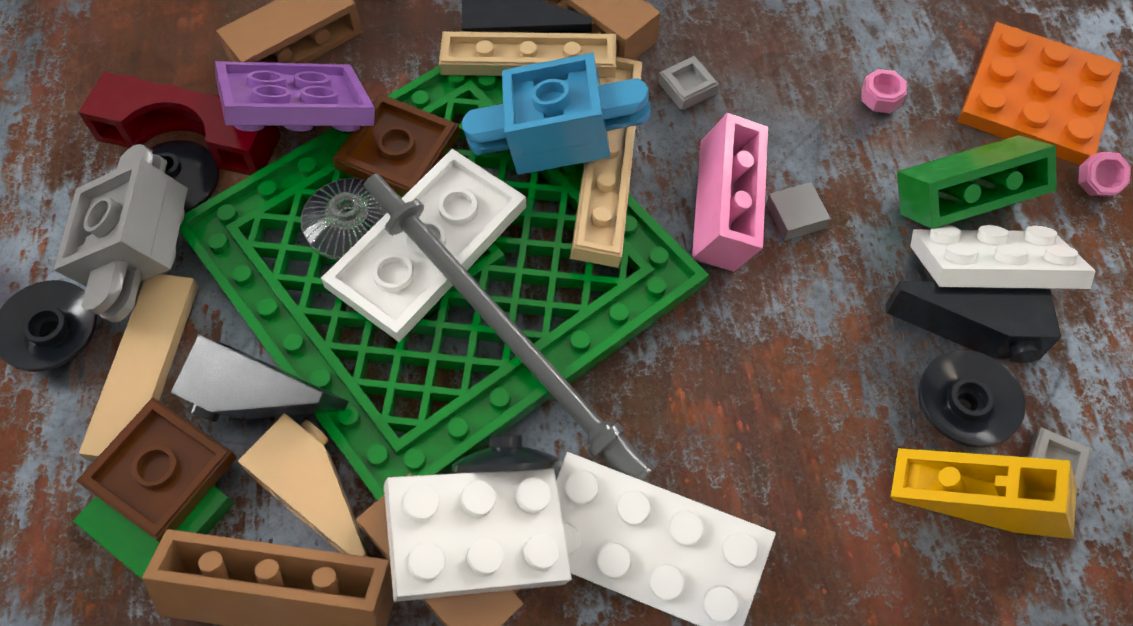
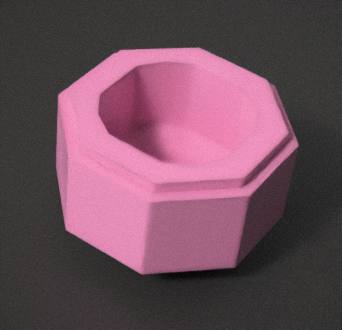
[861,69,907,113]
[1078,152,1131,197]

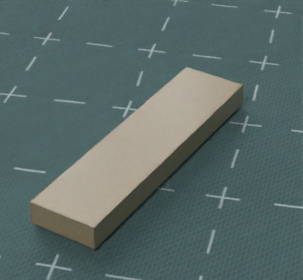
[439,31,616,78]
[78,274,199,461]

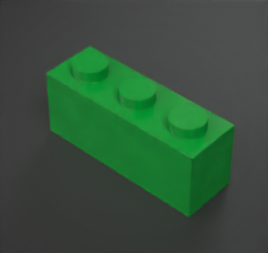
[897,135,1057,229]

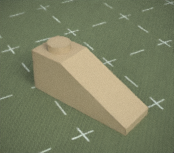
[238,413,370,557]

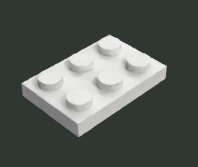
[910,225,1096,289]
[384,468,572,602]

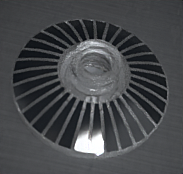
[301,178,387,261]

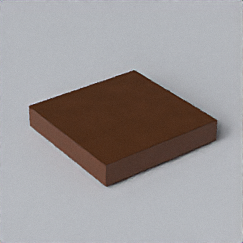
[332,93,460,197]
[76,397,237,543]

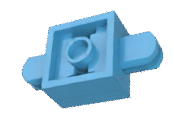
[462,52,651,175]

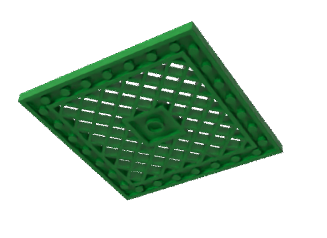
[179,66,709,501]

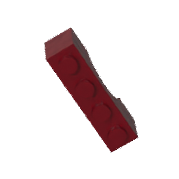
[78,71,281,176]

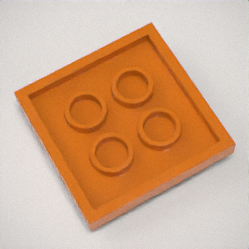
[957,22,1122,165]

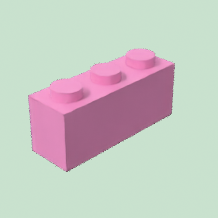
[692,113,768,272]

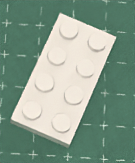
[321,149,526,342]
[556,452,776,626]

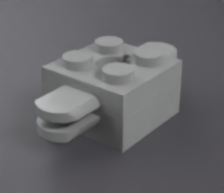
[53,144,188,323]

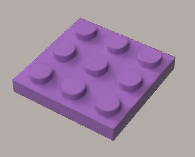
[215,61,375,131]

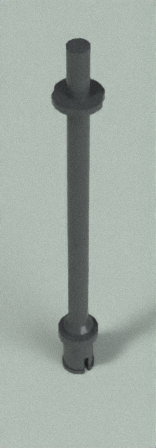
[364,173,654,480]

